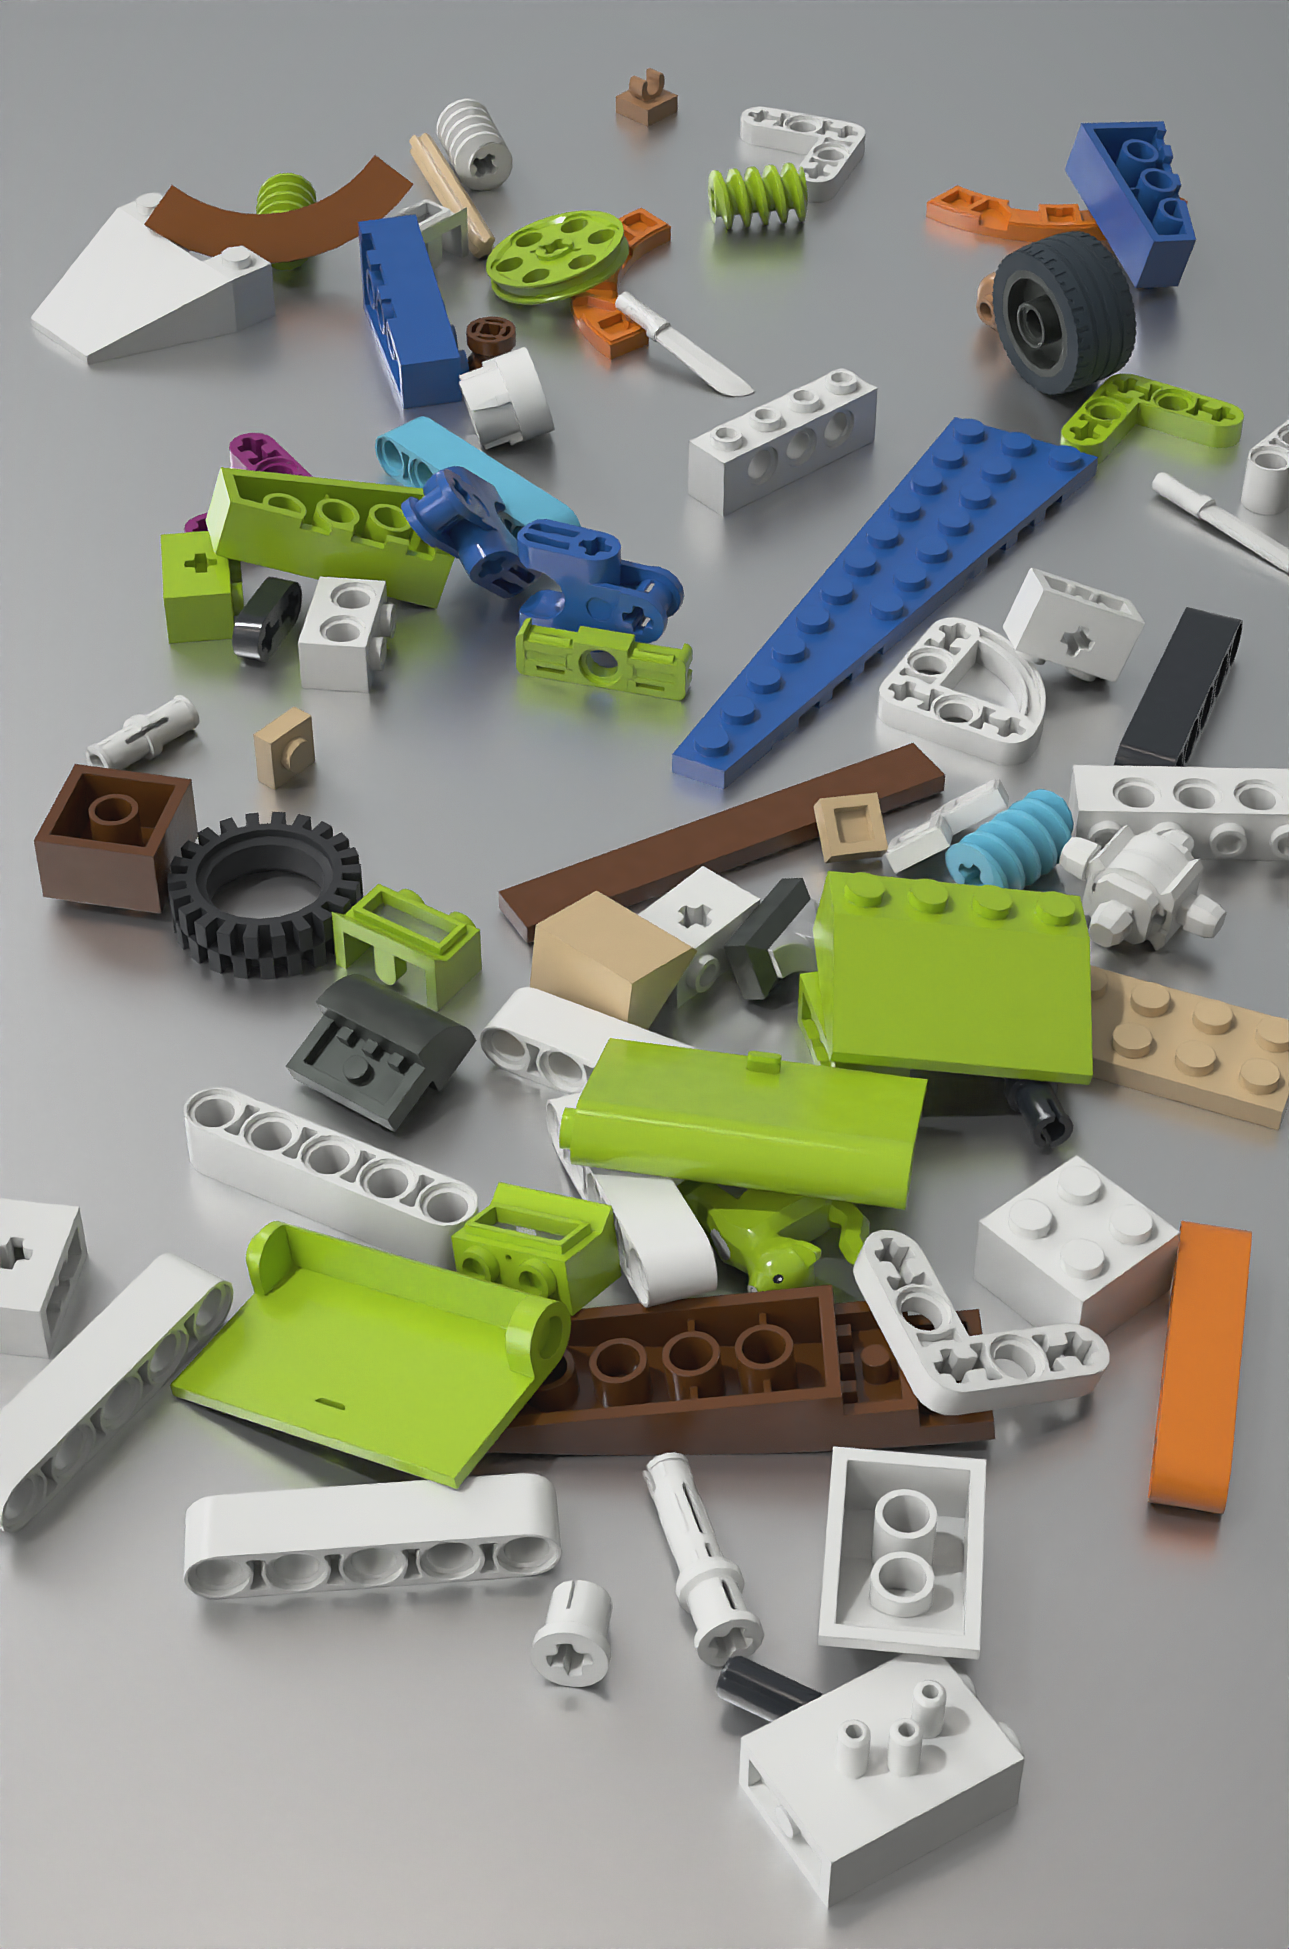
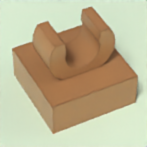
[616,68,678,127]

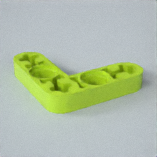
[1060,373,1244,465]

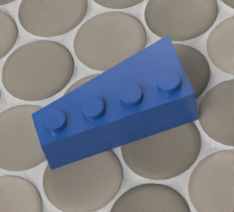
[1065,121,1196,289]
[358,214,469,409]

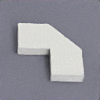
[886,778,1009,874]

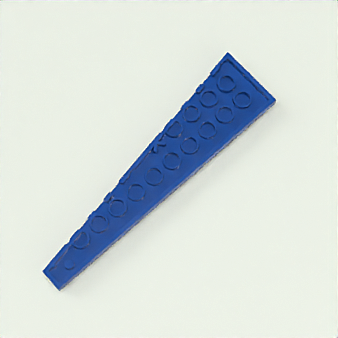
[672,417,1098,790]

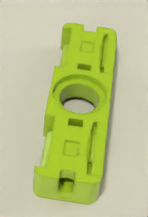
[515,618,693,701]

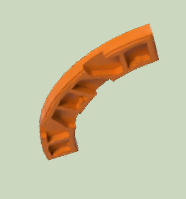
[926,185,1188,242]
[570,208,671,360]

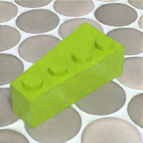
[206,467,455,609]

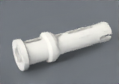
[643,1452,764,1666]

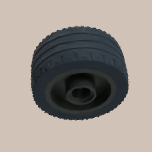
[992,231,1137,395]

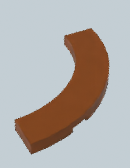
[144,155,414,264]

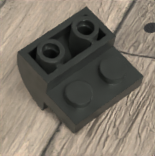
[286,974,477,1132]

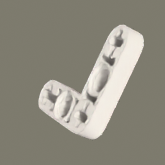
[741,107,866,203]
[853,1230,1110,1415]

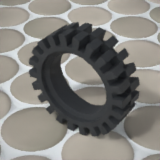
[167,812,363,980]

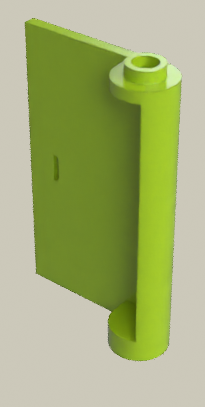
[559,1038,928,1210]
[170,1221,571,1489]

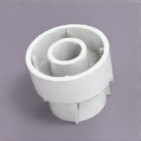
[459,346,555,449]

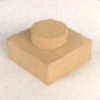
[253,706,315,790]
[814,793,888,863]

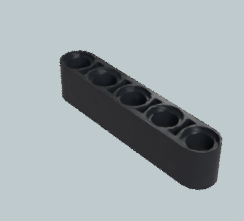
[1114,607,1243,767]

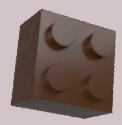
[34,764,198,913]

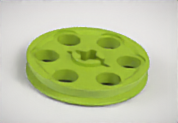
[486,210,629,305]

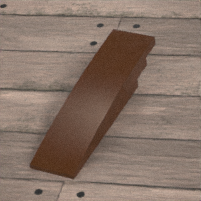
[487,1285,995,1455]

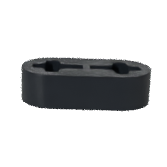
[232,577,302,662]

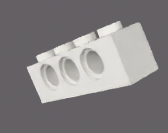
[688,368,878,517]
[1068,765,1289,861]

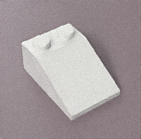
[818,1446,986,1660]

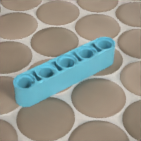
[375,416,581,539]

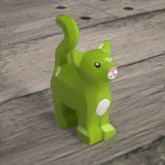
[677,1180,870,1293]

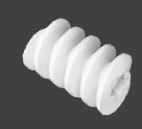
[437,98,513,191]

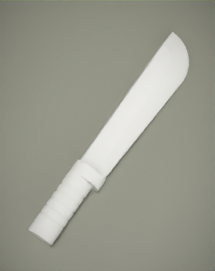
[615,292,755,397]
[1152,472,1289,573]

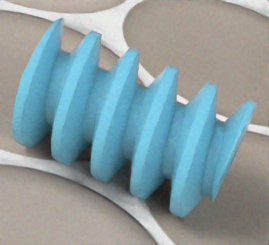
[945,789,1074,890]

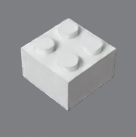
[973,1155,1181,1339]

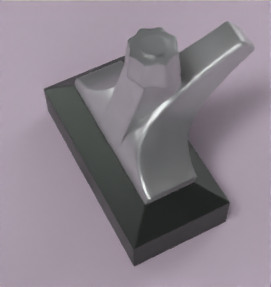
[723,878,818,999]

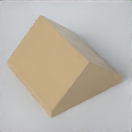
[530,891,697,1030]

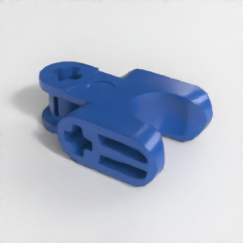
[401,466,542,598]
[517,519,685,653]

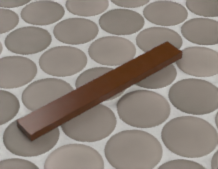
[498,743,945,944]

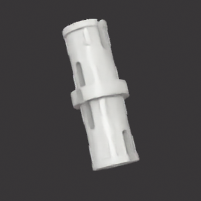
[85,695,200,770]

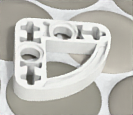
[877,617,1046,766]

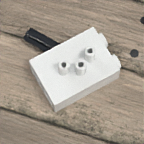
[716,1653,1025,1908]

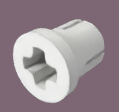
[531,1580,613,1687]

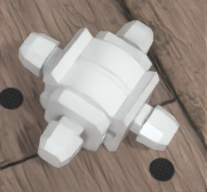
[1059,824,1227,950]

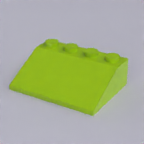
[812,871,1093,1085]

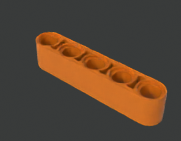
[1148,1221,1252,1515]

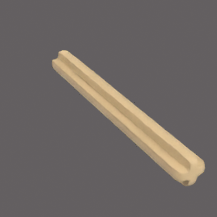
[409,133,495,259]

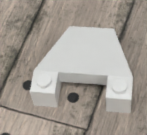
[31,192,276,364]

